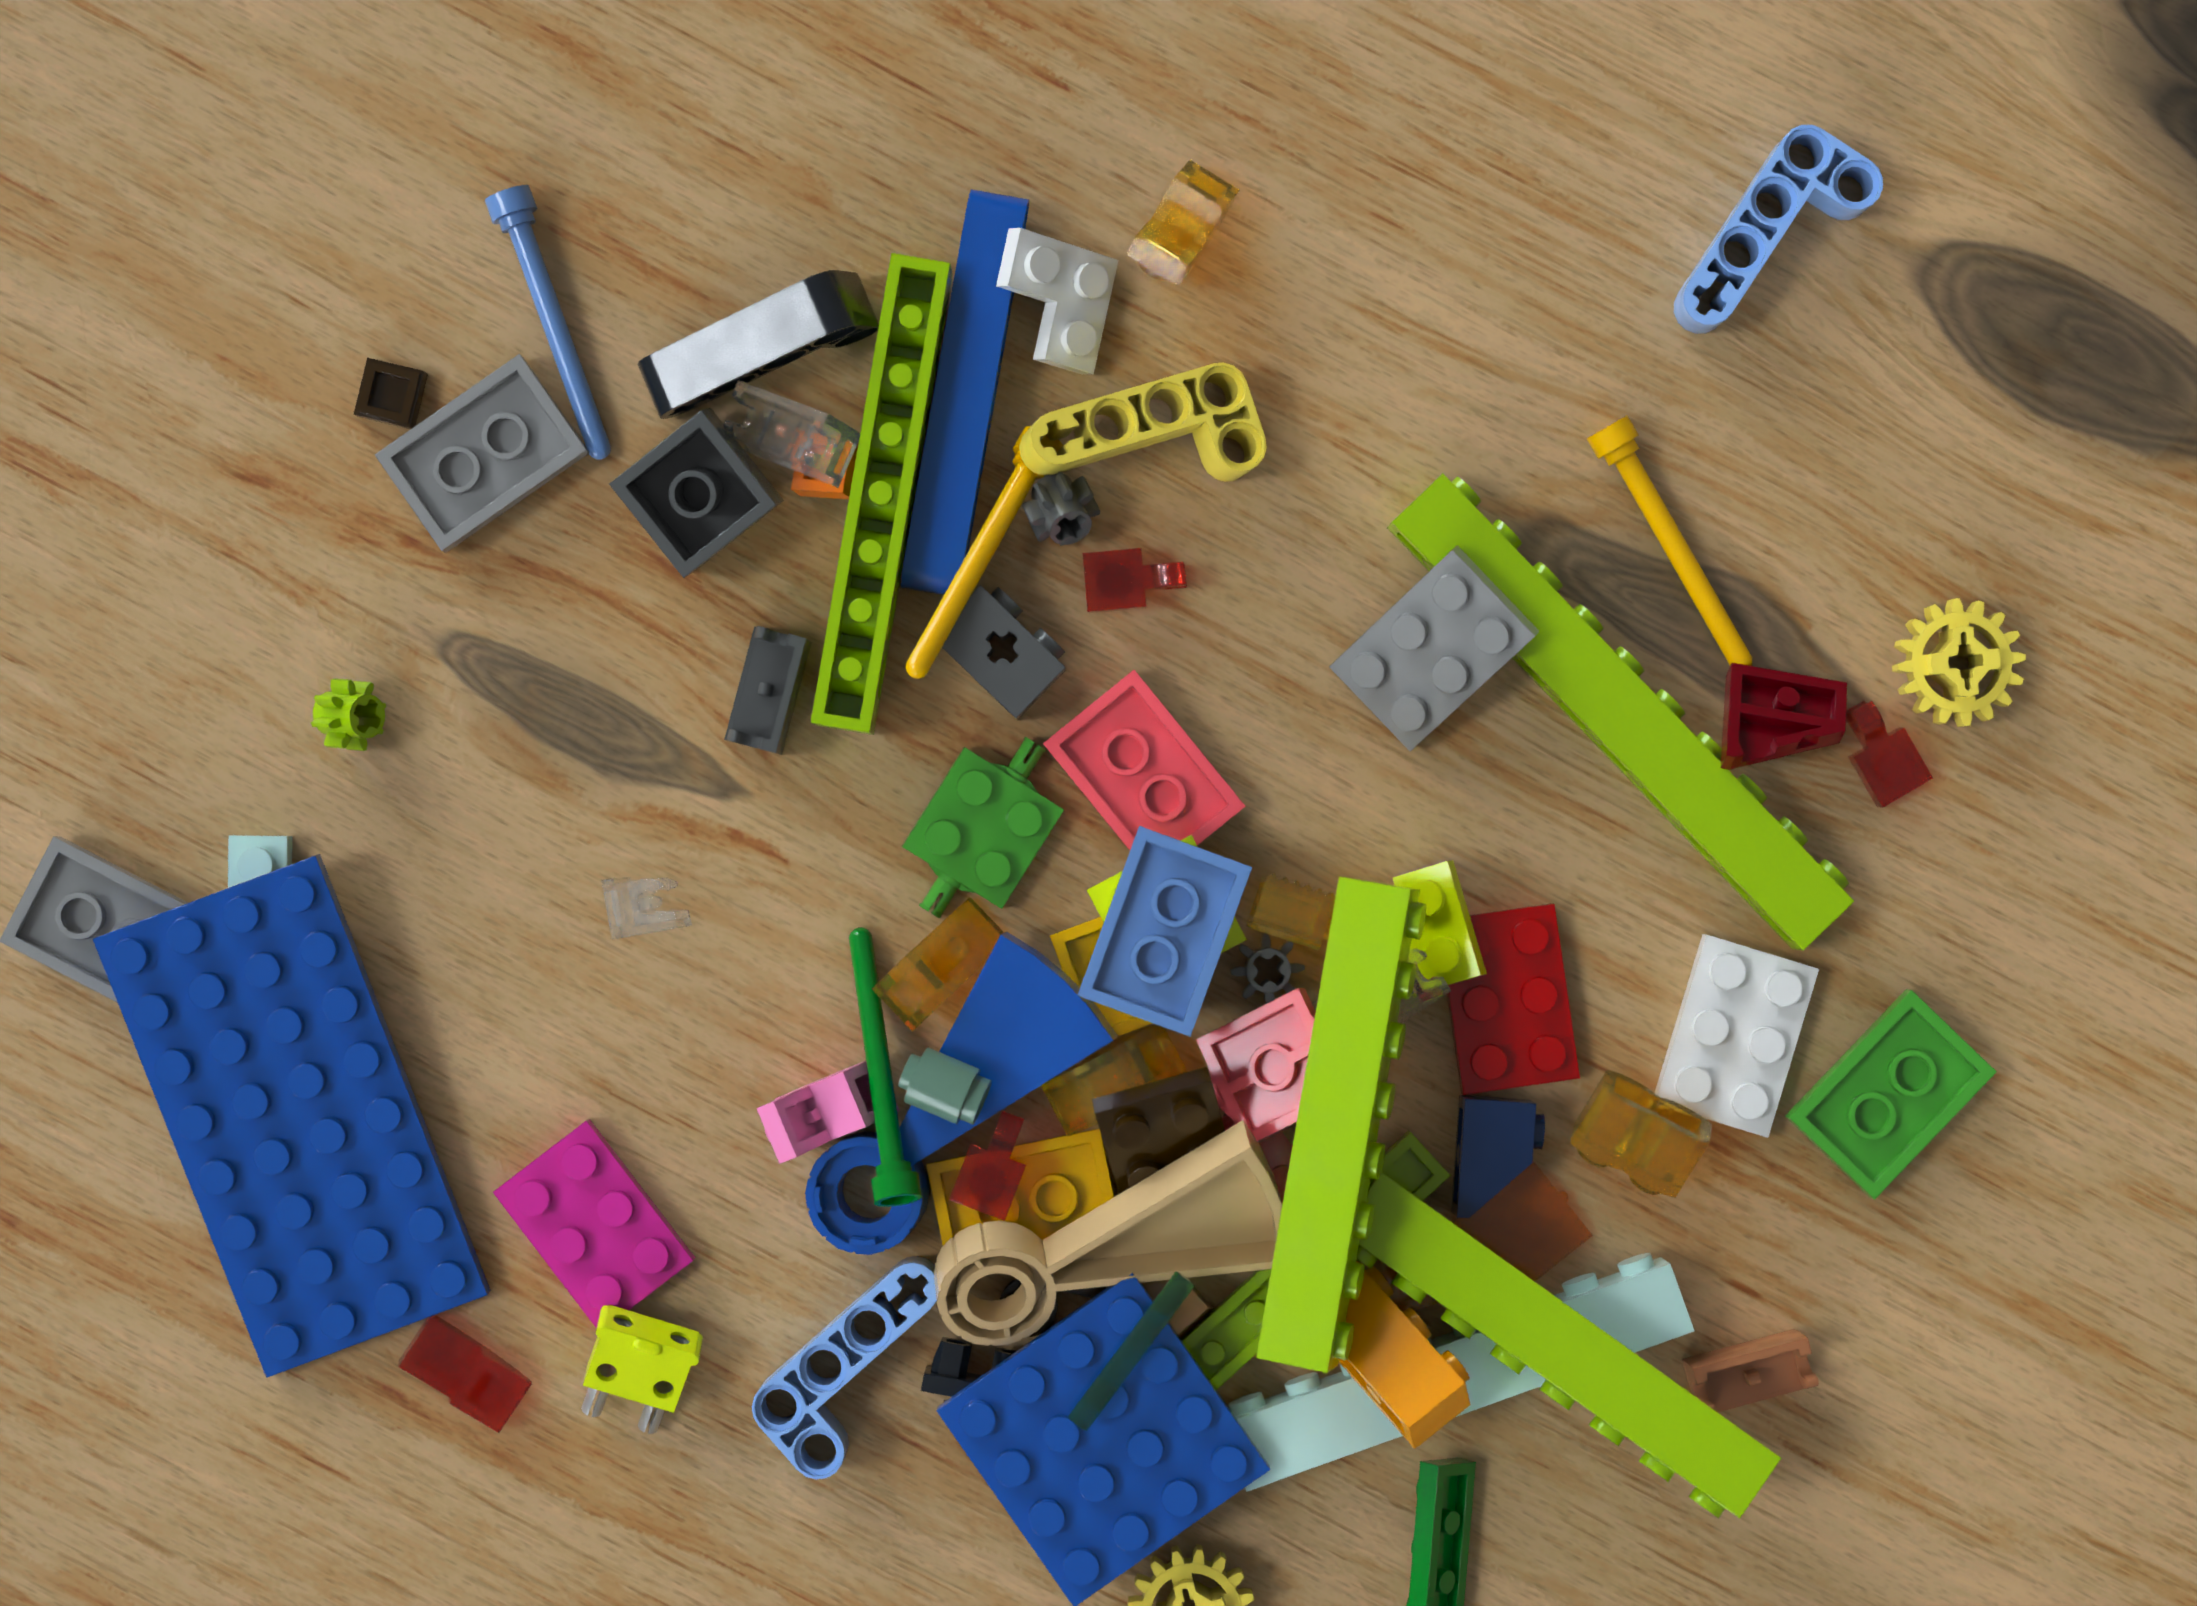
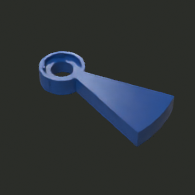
[805,932,1118,1255]

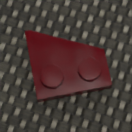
[1721,663,1847,770]

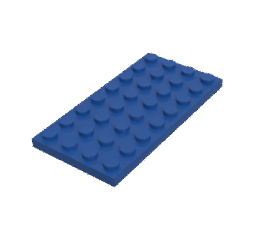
[93,854,491,1378]

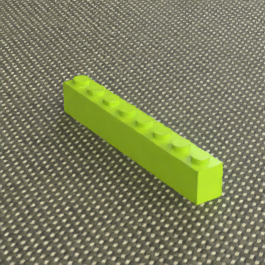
[1256,877,1426,1373]
[1357,1172,1781,1518]

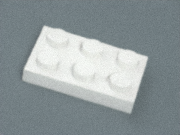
[1652,934,1819,1138]

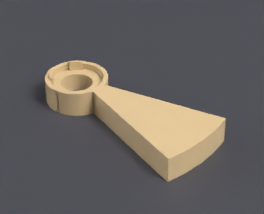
[934,1120,1282,1346]

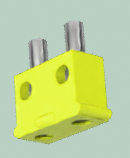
[581,1304,703,1434]

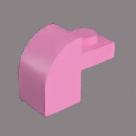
[756,1061,900,1164]

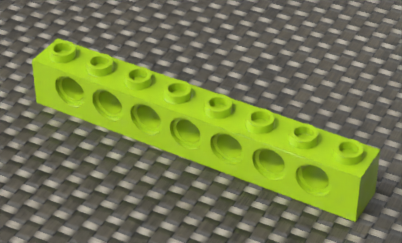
[810,253,953,735]

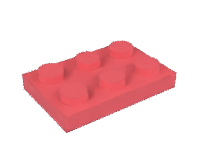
[1043,670,1246,851]

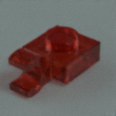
[1082,548,1187,613]
[1846,701,1933,808]
[949,1111,1026,1221]

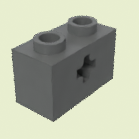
[942,585,1066,721]

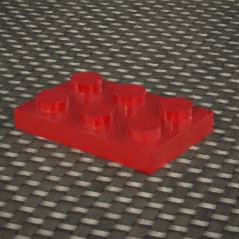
[1446,903,1580,1095]

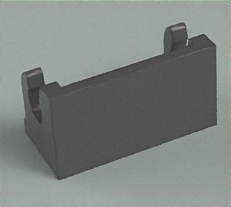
[724,626,812,755]

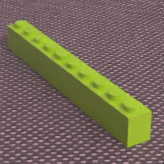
[1387,473,1854,950]

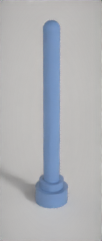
[485,185,611,460]

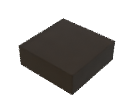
[354,357,428,430]

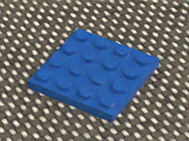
[936,1272,1270,1606]

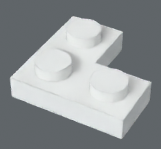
[996,228,1119,374]

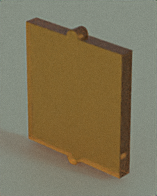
[1452,1161,1593,1281]

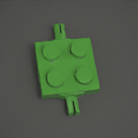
[902,737,1064,918]

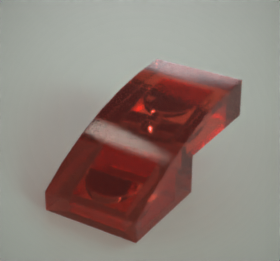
[398,1315,532,1433]

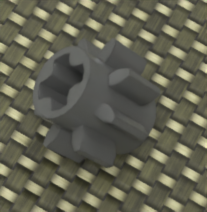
[1022,472,1100,546]
[1230,933,1305,1004]

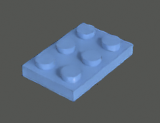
[1077,826,1252,1037]

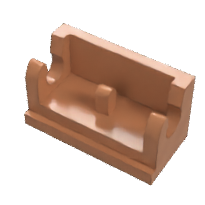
[1682,1329,1819,1412]

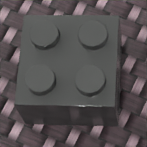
[609,408,784,578]

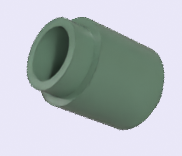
[898,1047,992,1125]

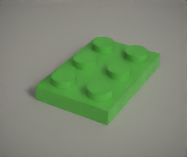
[1785,989,1997,1200]

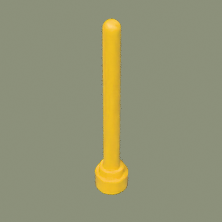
[1587,415,1752,666]
[906,426,1064,679]

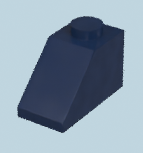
[1451,1095,1545,1218]

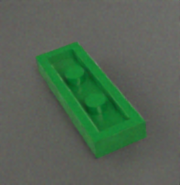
[1406,1458,1476,1606]

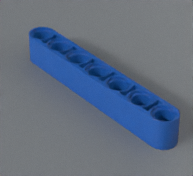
[901,189,1029,595]

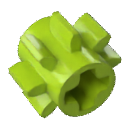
[311,678,387,751]

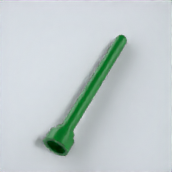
[849,927,922,1207]

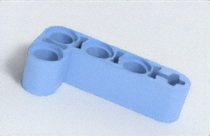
[1674,125,1883,334]
[752,1256,937,1480]

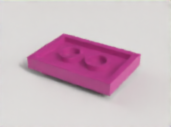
[493,1119,696,1328]

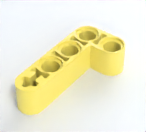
[1019,362,1267,482]

